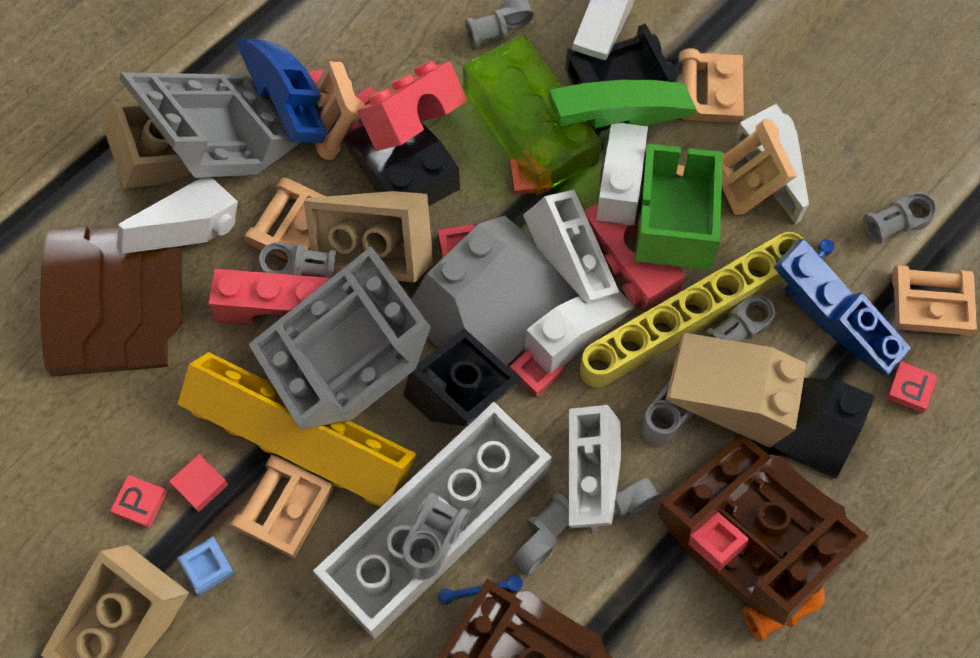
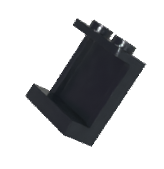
[565,24,677,85]

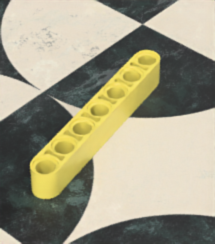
[580,232,804,388]

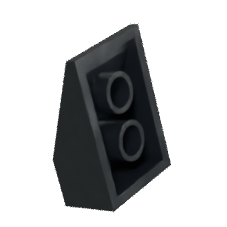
[343,121,460,206]

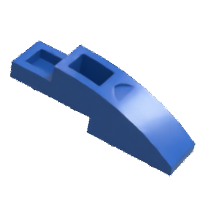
[236,38,328,143]
[773,239,911,375]

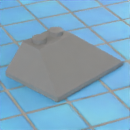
[119,72,300,178]
[411,216,579,367]
[248,247,431,429]

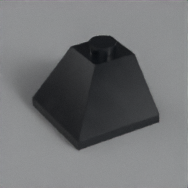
[403,328,521,427]
[762,378,875,479]

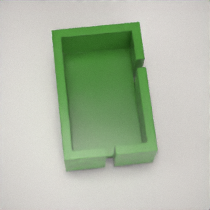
[635,144,723,270]

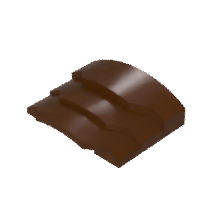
[40,226,183,377]
[658,434,869,625]
[437,579,612,658]

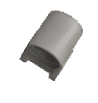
[640,380,697,447]
[403,492,470,579]

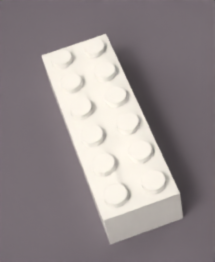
[313,402,551,640]

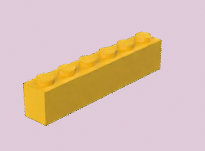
[177,352,416,506]

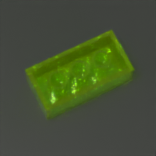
[463,34,602,196]

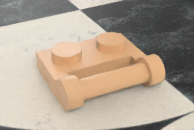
[679,48,744,123]
[314,61,365,160]
[722,118,797,215]
[243,177,327,261]
[892,265,977,336]
[230,455,334,559]

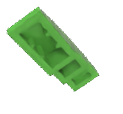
[549,80,697,128]

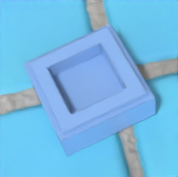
[177,537,235,595]

